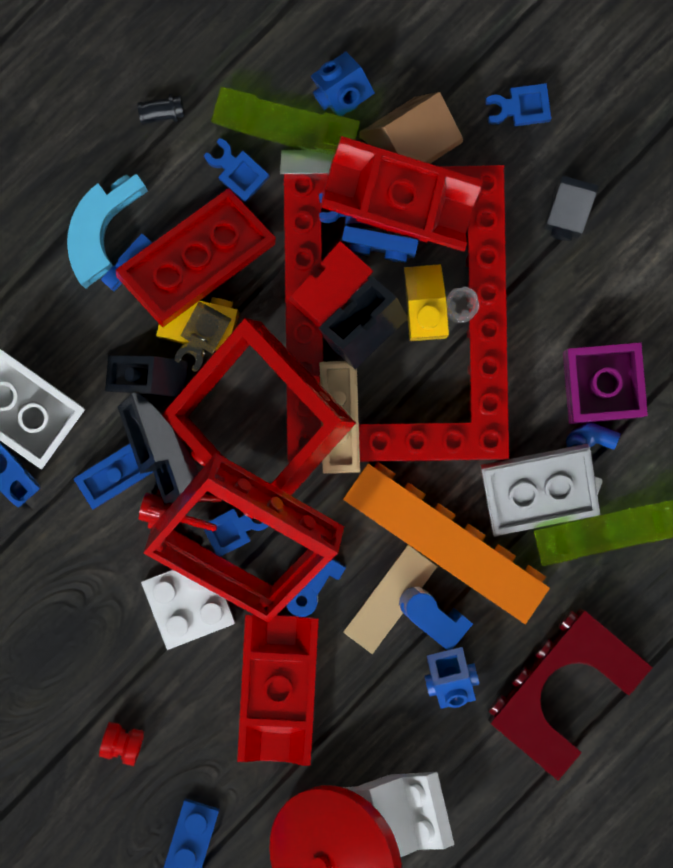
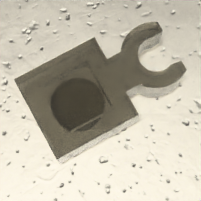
[175,301,232,372]

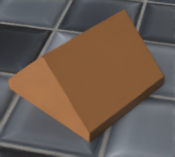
[360,92,463,164]

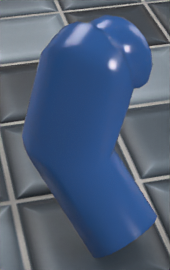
[566,422,621,450]

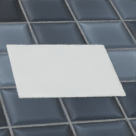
[280,150,335,174]

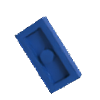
[342,226,418,263]
[73,444,153,510]
[164,798,220,868]

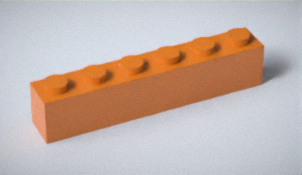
[343,462,550,624]

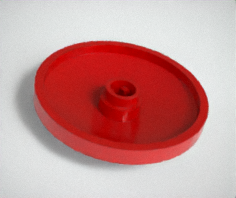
[269,785,402,868]

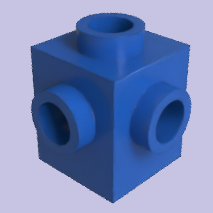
[311,52,375,118]
[424,647,480,709]

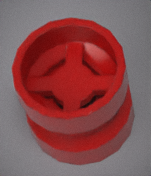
[99,721,145,767]

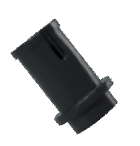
[137,93,185,125]

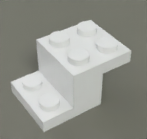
[343,772,454,857]

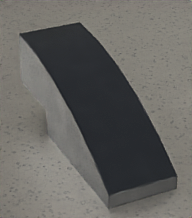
[118,392,199,505]

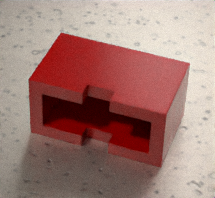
[289,241,373,327]

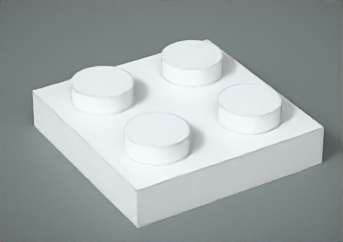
[141,570,236,650]

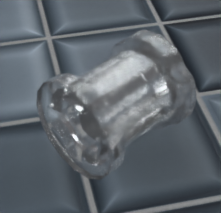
[446,287,480,323]

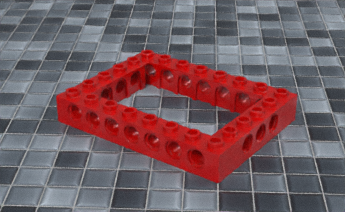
[284,165,509,463]

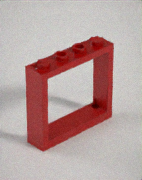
[162,318,356,519]
[143,453,345,623]

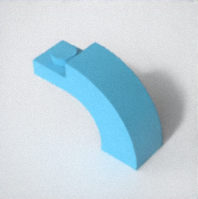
[67,174,148,288]

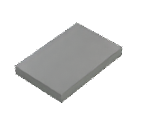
[480,444,600,536]

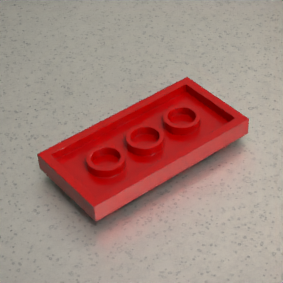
[116,188,276,328]

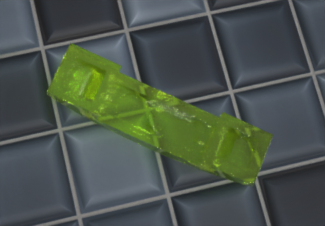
[211,87,360,155]
[534,500,673,566]

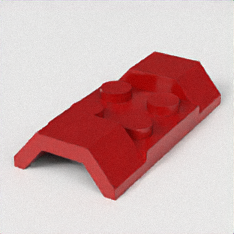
[321,136,483,252]
[237,614,319,766]

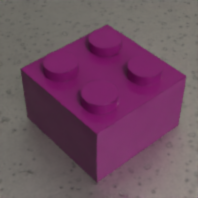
[563,343,648,424]

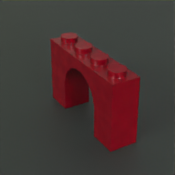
[488,608,653,781]

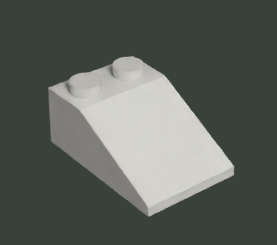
[0,349,85,470]

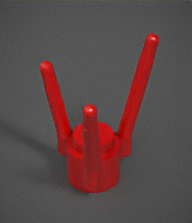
[139,489,222,545]

